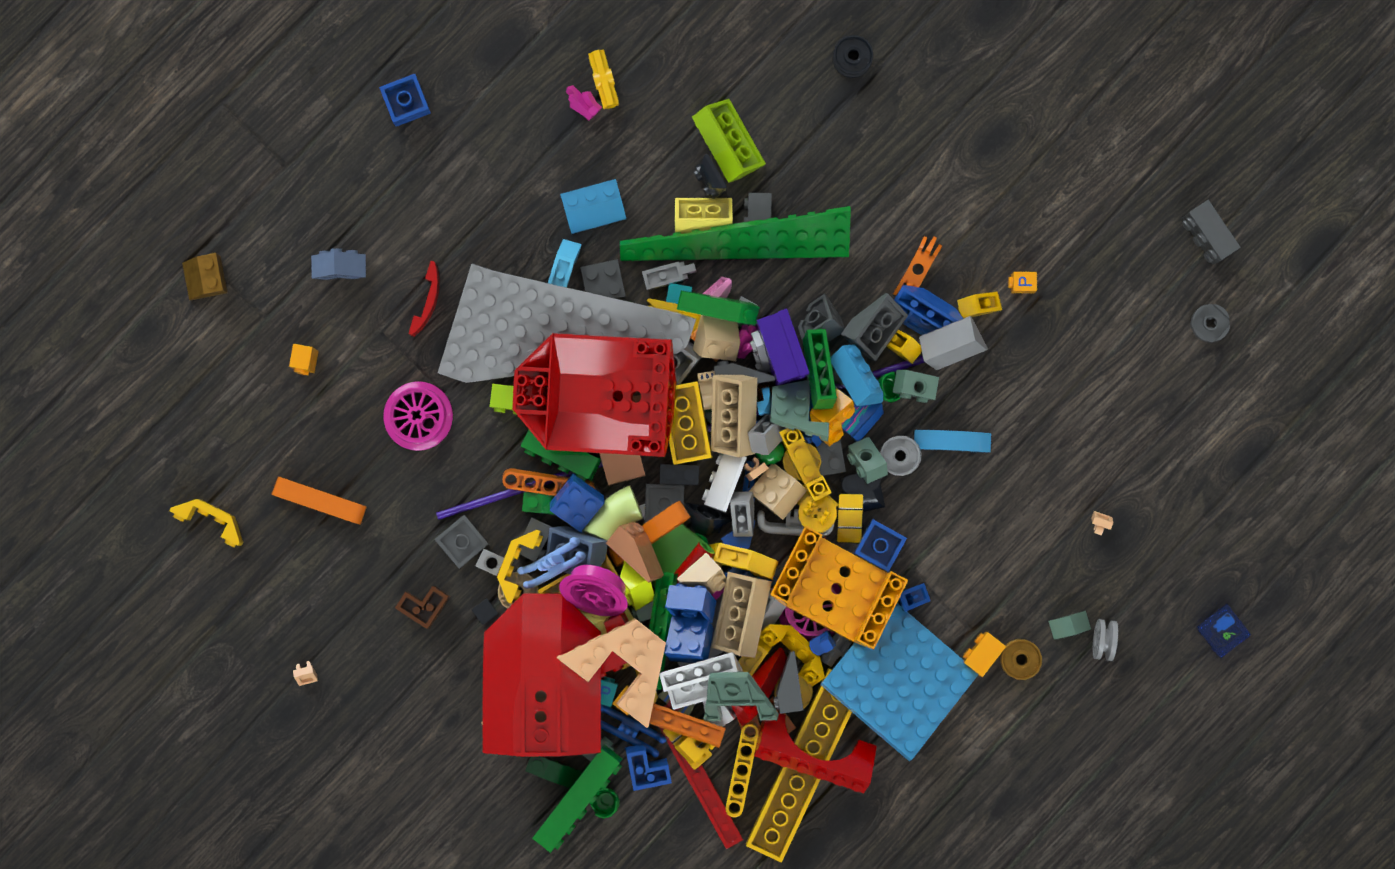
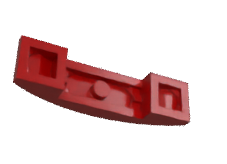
[408,261,439,337]

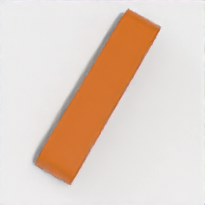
[502,468,596,496]
[272,477,367,525]
[607,501,690,567]

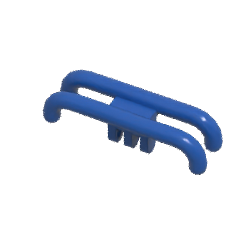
[601,704,666,758]

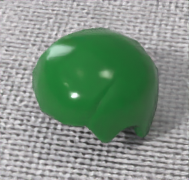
[878,372,900,403]
[756,442,785,465]
[590,787,620,819]

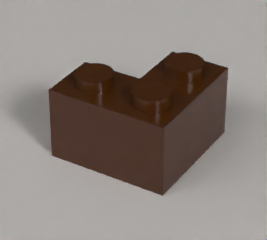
[395,586,451,629]

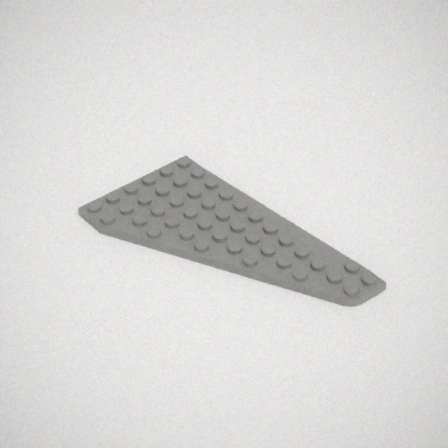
[438,264,696,383]

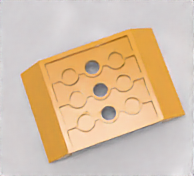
[770,526,908,650]

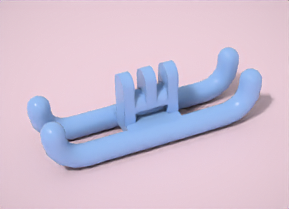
[517,537,586,589]

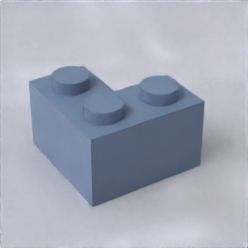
[311,248,366,280]

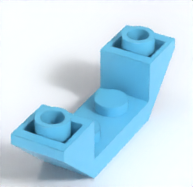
[548,239,582,287]

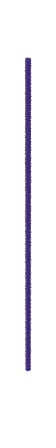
[436,355,925,520]

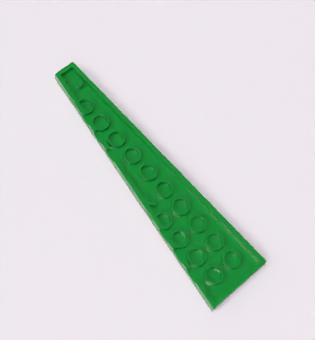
[620,206,851,261]

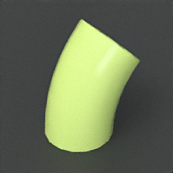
[582,485,643,541]

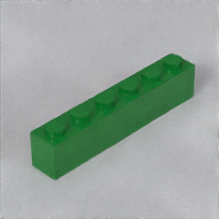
[532,744,623,853]

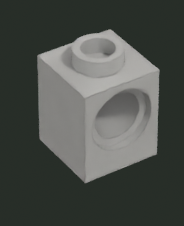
[476,549,504,576]

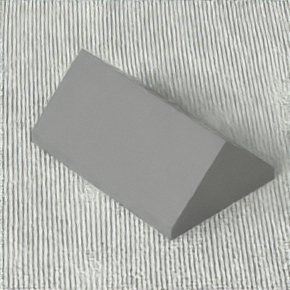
[919,316,988,370]

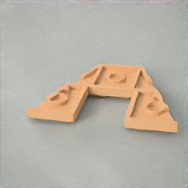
[557,618,666,728]

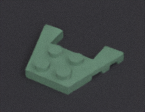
[770,380,829,441]
[704,672,779,721]

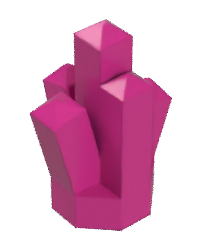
[566,85,602,121]
[737,325,758,358]

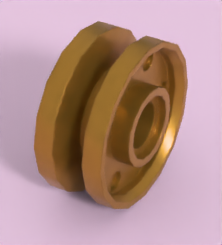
[1000,639,1042,680]

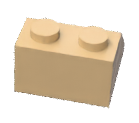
[693,315,740,361]
[677,553,726,594]

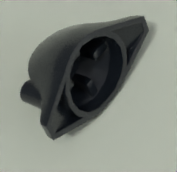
[685,502,732,535]

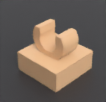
[744,457,769,481]
[1091,511,1113,535]
[293,661,318,686]

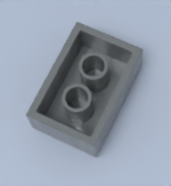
[1181,200,1241,265]

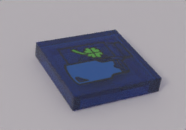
[1196,604,1251,658]

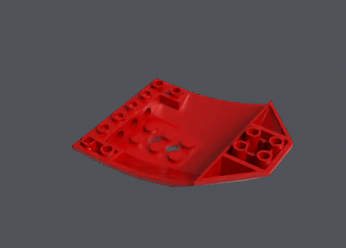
[512,333,676,457]
[483,593,601,757]

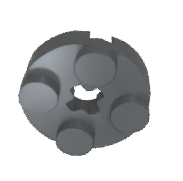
[1190,304,1230,343]

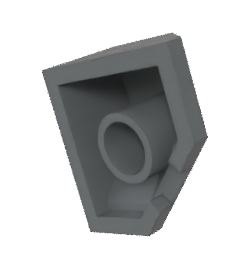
[798,294,845,341]

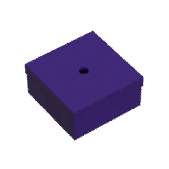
[756,309,809,386]

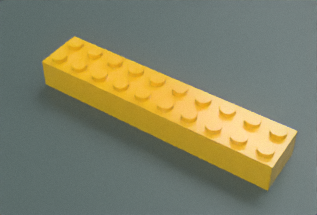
[746,668,852,863]

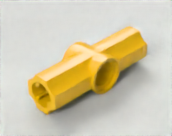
[588,50,619,109]

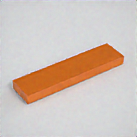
[649,703,726,748]

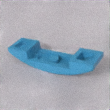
[914,430,991,453]

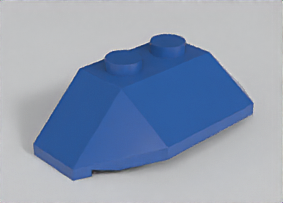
[894,285,963,335]

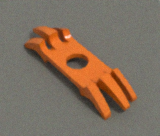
[893,236,942,296]

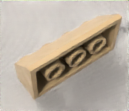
[711,375,757,458]
[712,572,772,658]

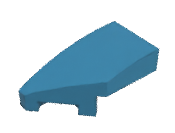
[757,387,772,416]

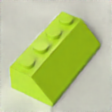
[692,99,766,183]

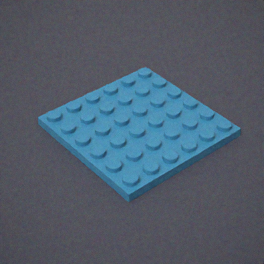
[820,603,978,761]

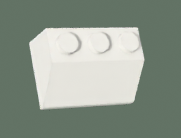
[702,453,747,513]

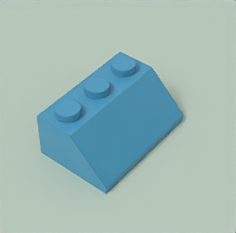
[560,179,626,234]
[830,344,883,406]

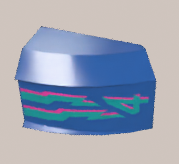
[842,395,884,442]

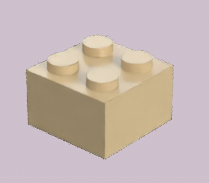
[749,464,807,520]

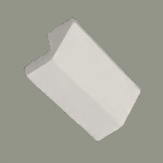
[659,652,743,710]

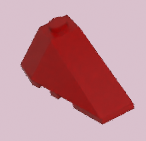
[731,648,787,726]

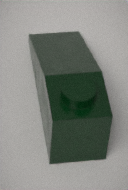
[525,756,583,788]

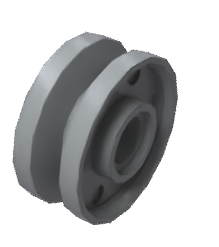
[880,436,922,476]
[1093,619,1118,661]

